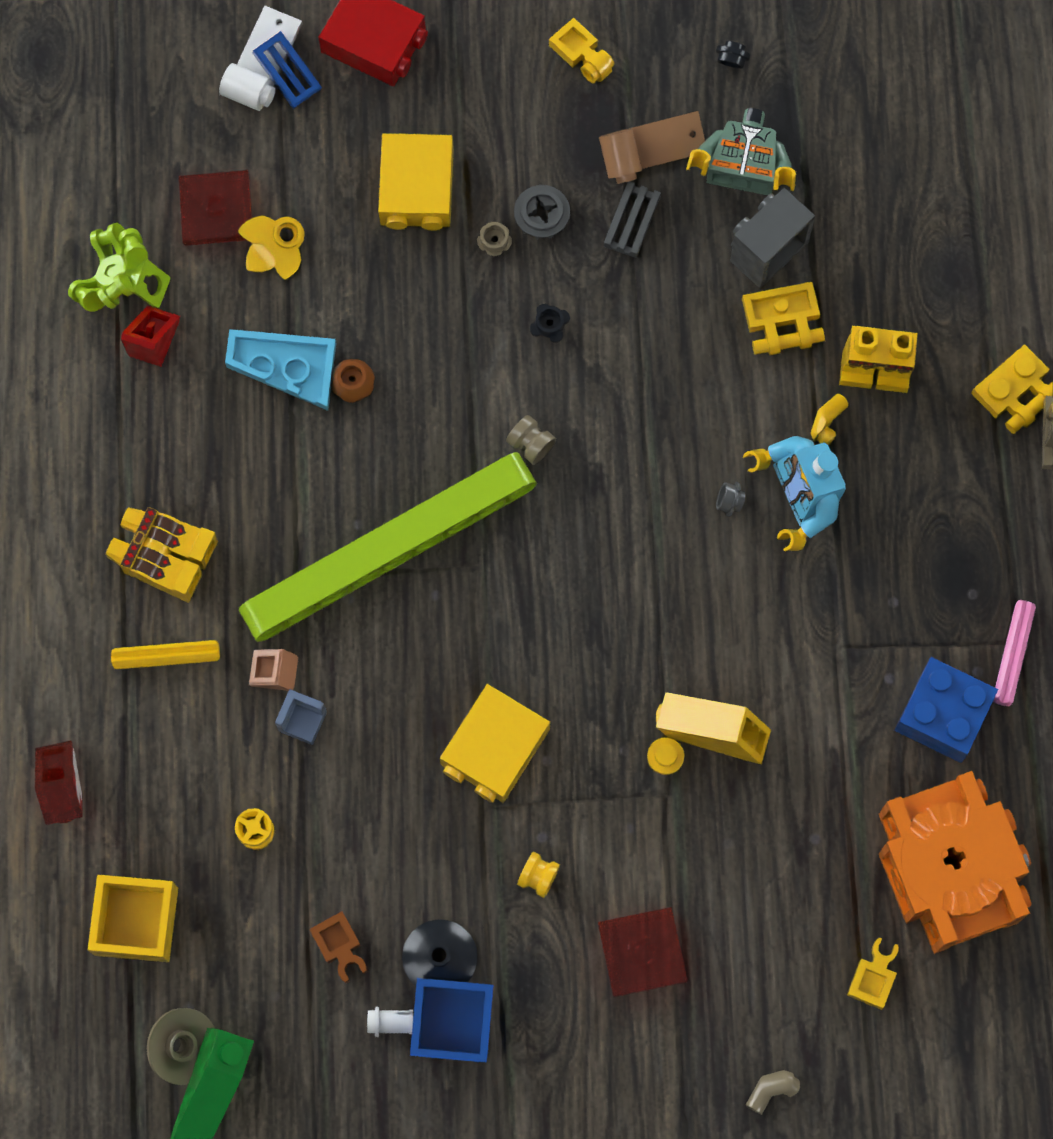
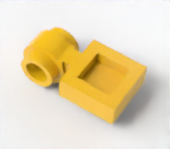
[549,18,615,83]

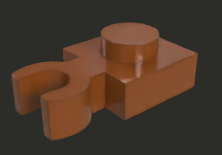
[309,911,367,984]

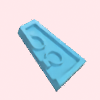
[225,329,337,410]

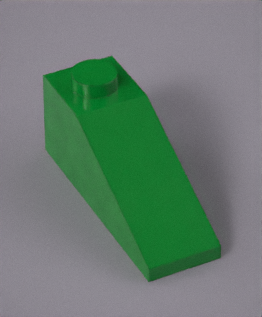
[170,1028,254,1139]

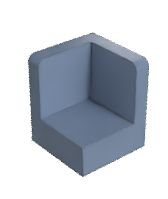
[275,689,327,745]

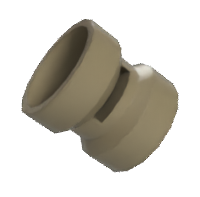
[506,415,557,465]

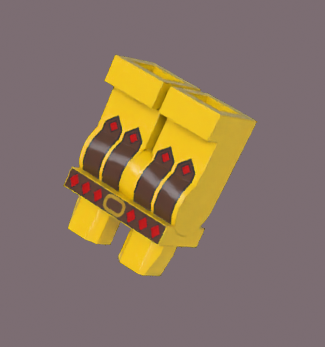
[839,326,918,393]
[106,507,218,603]

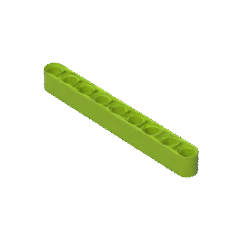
[238,452,537,642]

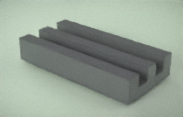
[604,181,661,258]

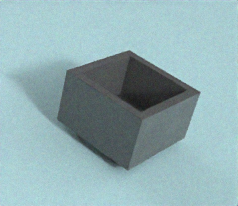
[730,188,815,289]

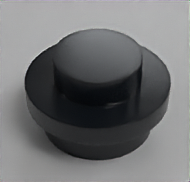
[716,41,751,69]

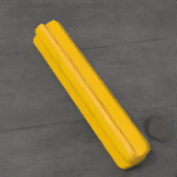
[111,640,220,669]

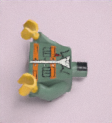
[686,108,796,195]

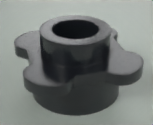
[530,304,570,343]

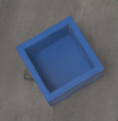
[894,657,999,763]
[410,978,494,1063]

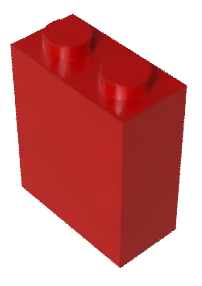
[318,0,428,87]

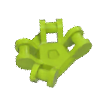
[68,223,170,312]

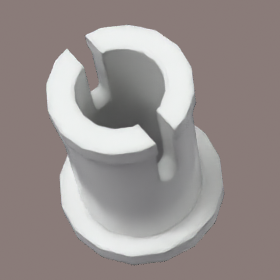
[367,1007,413,1037]

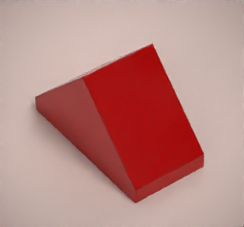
[121,305,180,367]

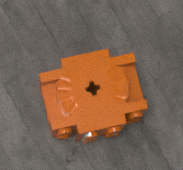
[879,771,1031,954]

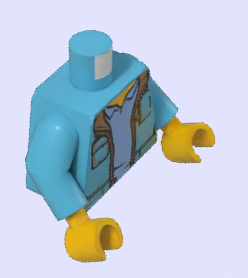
[743,436,846,551]

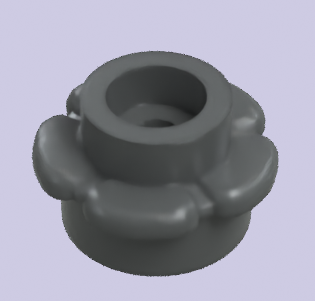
[716,482,745,517]

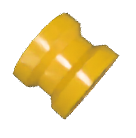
[235,808,275,850]
[517,851,560,898]

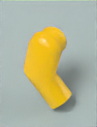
[811,394,848,445]

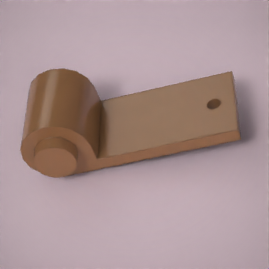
[599,111,705,184]

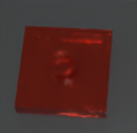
[179,170,252,246]
[598,907,688,998]

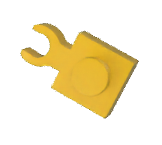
[847,938,899,1010]

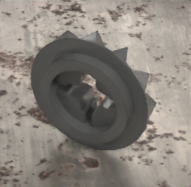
[514,185,570,240]

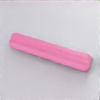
[993,600,1036,706]

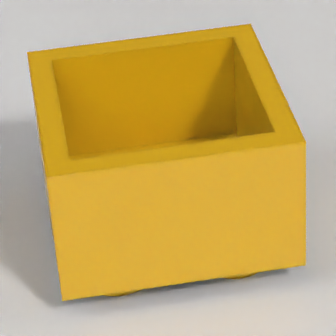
[88,875,178,962]

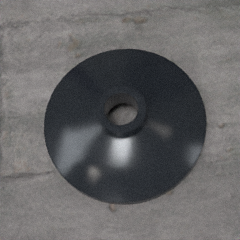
[402,920,477,986]

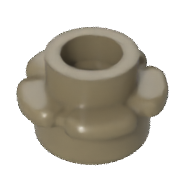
[477,222,512,256]

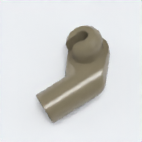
[745,1070,800,1115]

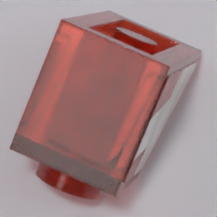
[35,740,83,825]

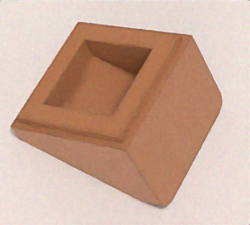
[249,649,298,691]

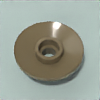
[147,1008,215,1085]

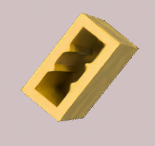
[378,133,453,231]
[440,684,550,803]

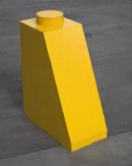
[656,692,771,764]

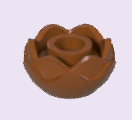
[331,359,375,403]

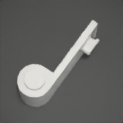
[219,5,303,111]

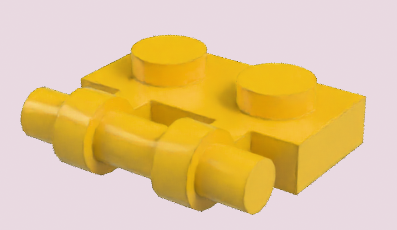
[742,282,825,356]
[971,344,1053,434]

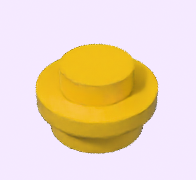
[647,738,684,775]

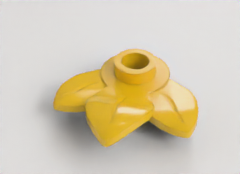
[238,216,304,280]

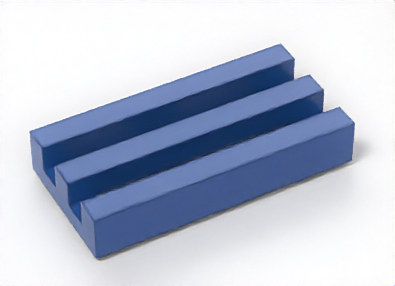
[252,31,322,109]

